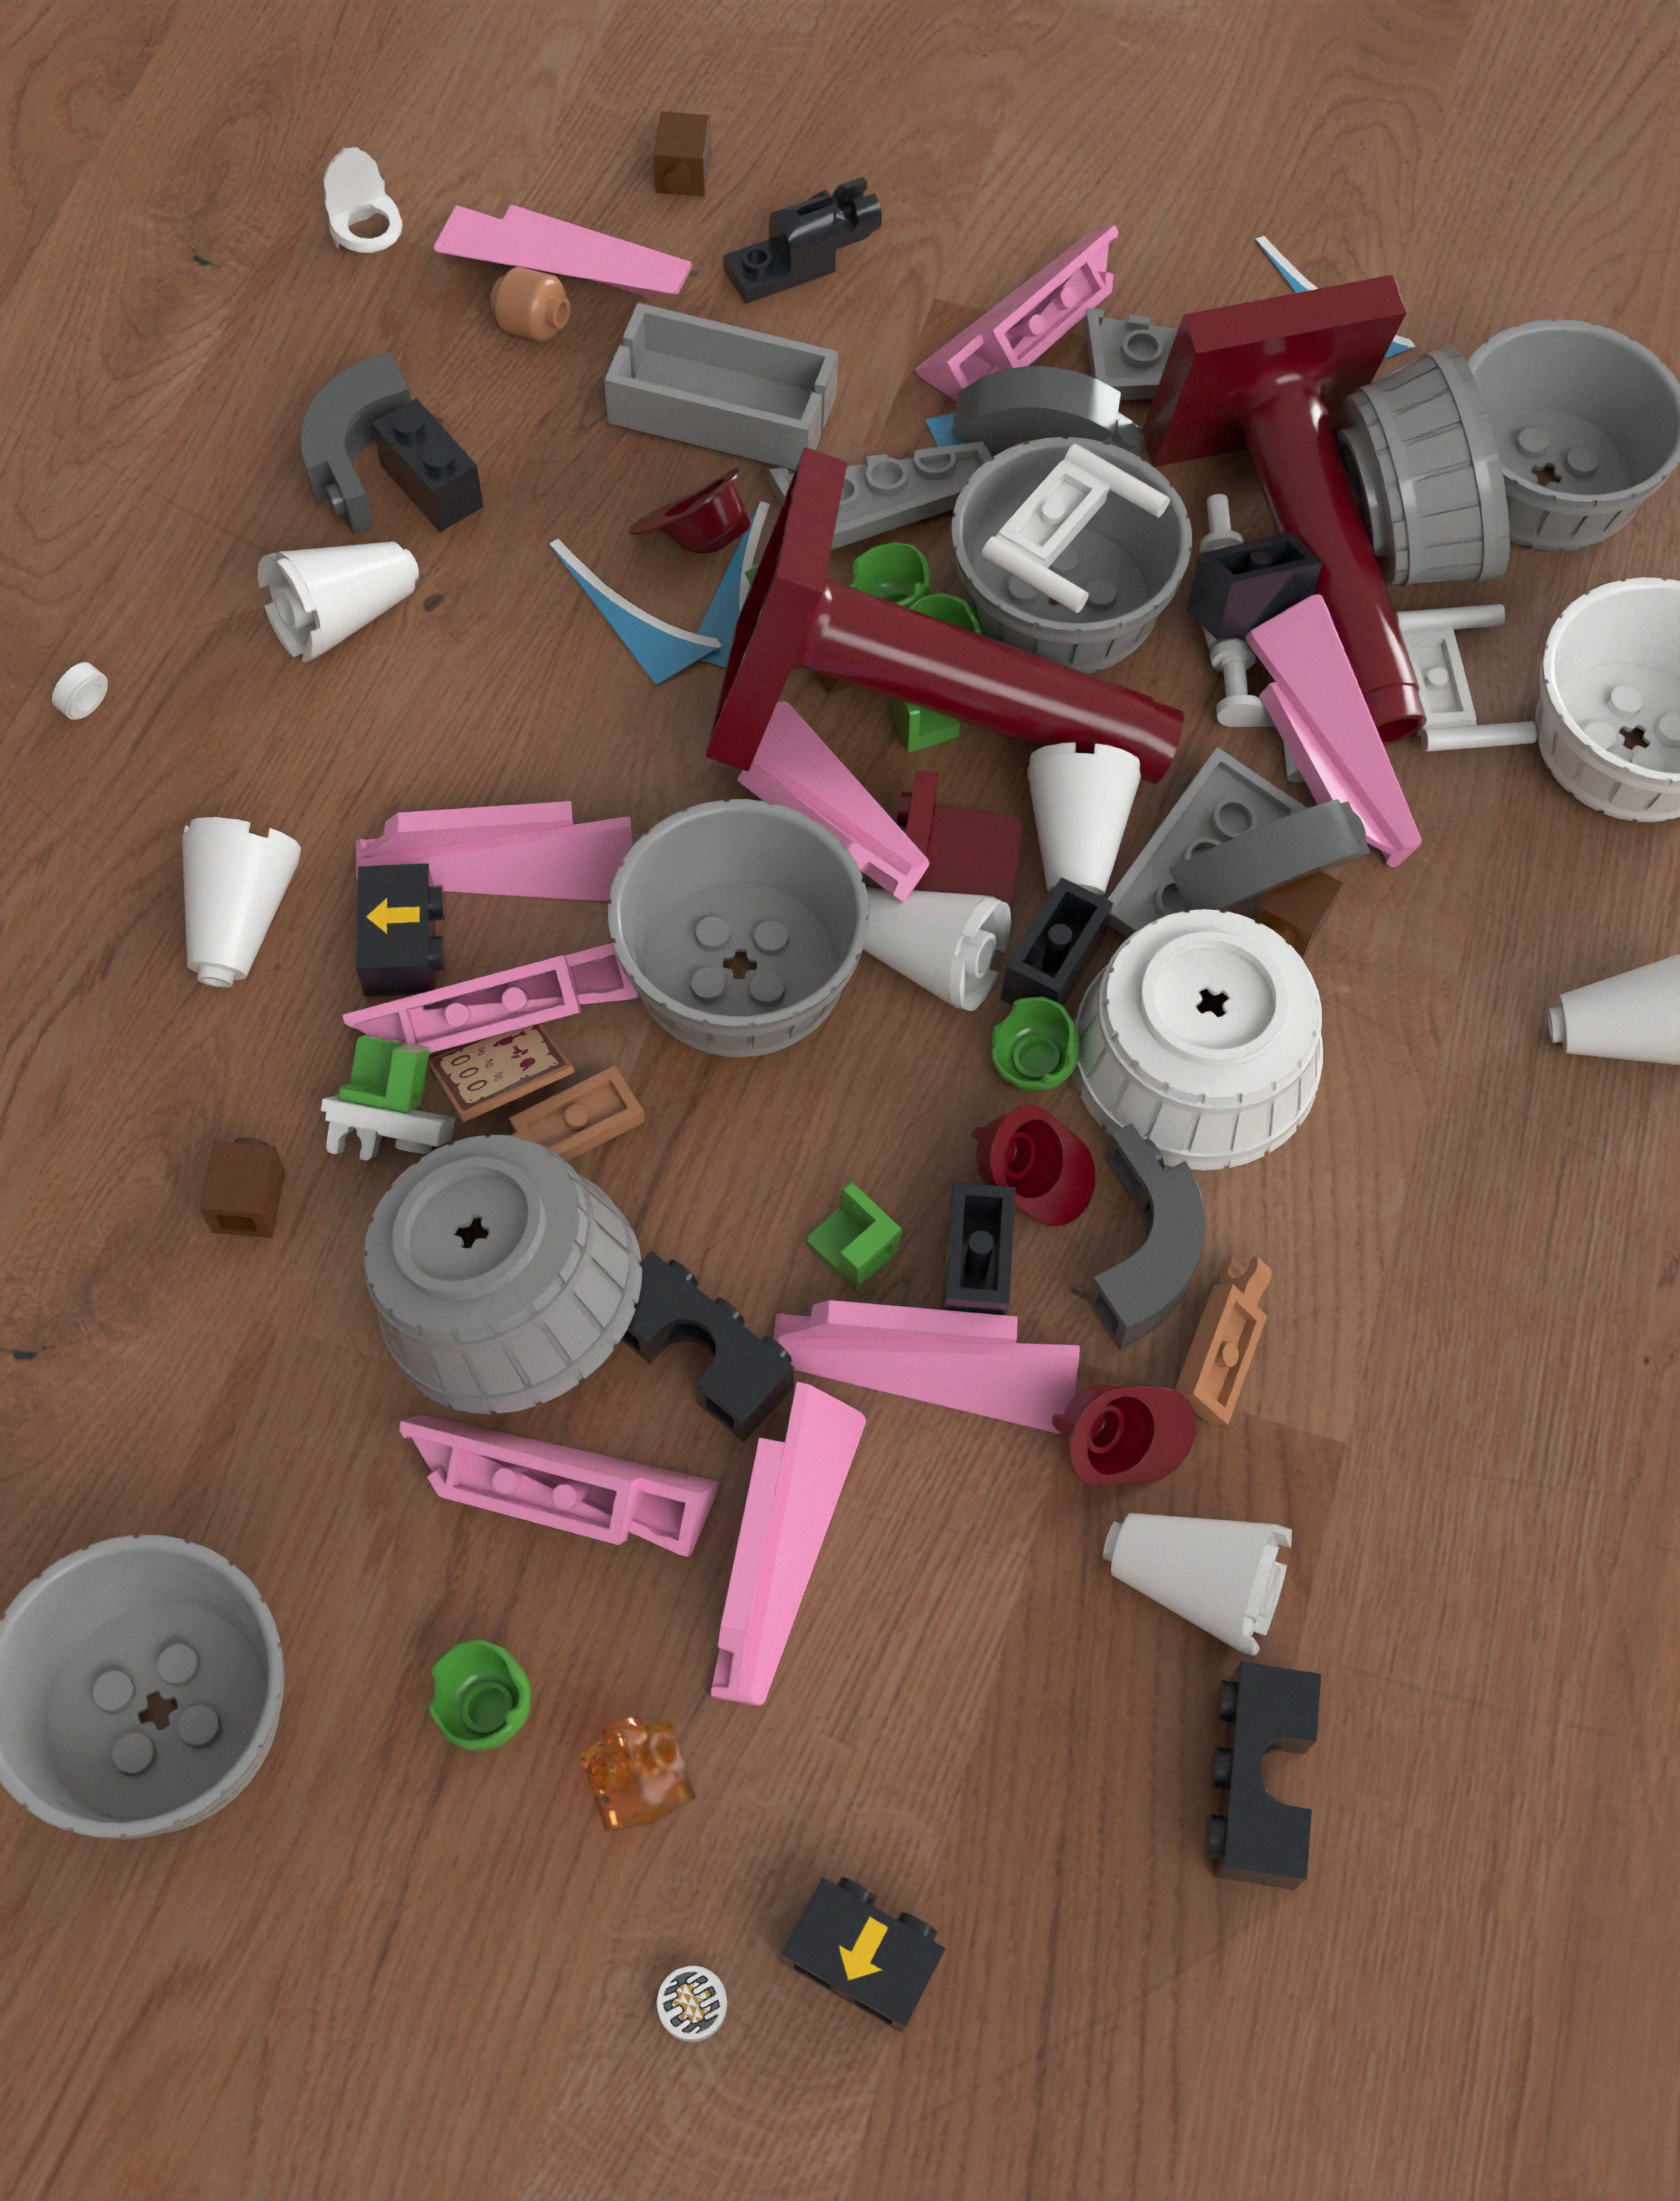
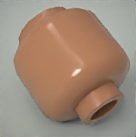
[490,267,570,342]

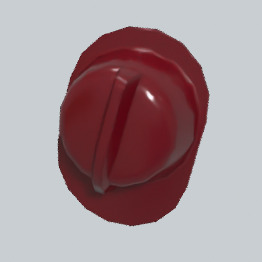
[629,467,751,554]
[971,1104,1095,1226]
[1052,1384,1195,1486]

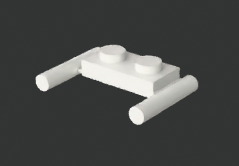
[981,443,1170,613]
[1395,604,1537,752]

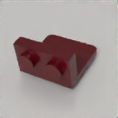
[897,770,1024,913]

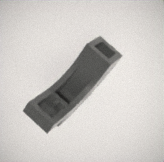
[300,352,411,535]
[951,366,1142,457]
[1170,799,1371,913]
[1087,1123,1205,1350]

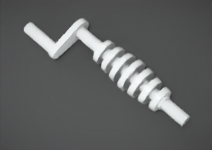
[1200,494,1305,782]

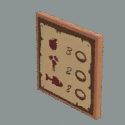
[428,1023,575,1123]

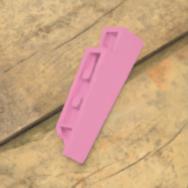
[914,225,1118,402]

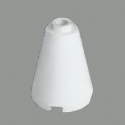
[258,542,419,662]
[1027,743,1141,897]
[182,817,301,988]
[863,887,1011,1011]
[1547,954,1680,1065]
[1103,1513,1292,1656]

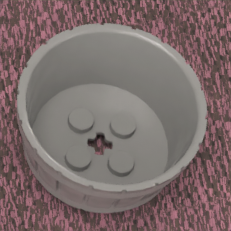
[1467,319,1680,551]
[1337,344,1510,587]
[951,437,1192,674]
[608,799,869,1058]
[363,1135,642,1414]
[0,1535,285,1840]

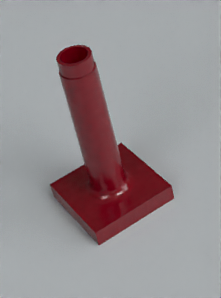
[1142,275,1427,746]
[705,447,1184,785]

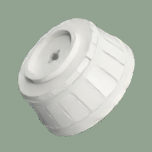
[1535,577,1680,822]
[1072,909,1323,1171]

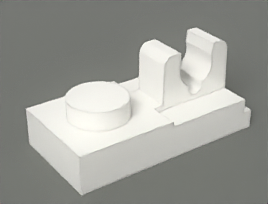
[321,1095,456,1160]

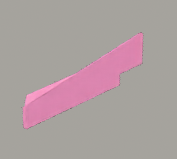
[434,204,692,298]
[1245,594,1422,867]
[737,701,929,902]
[356,801,633,902]
[342,943,639,1053]
[773,1300,1080,1434]
[710,1382,866,1706]
[399,1415,720,1557]

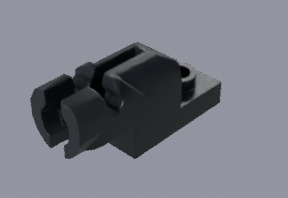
[723,177,882,304]

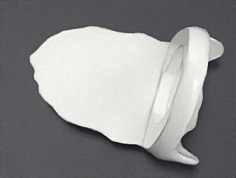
[323,147,403,253]

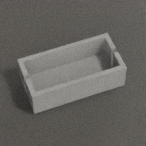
[604,303,838,470]

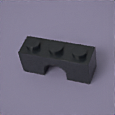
[621,1251,794,1442]
[1205,1661,1321,1890]

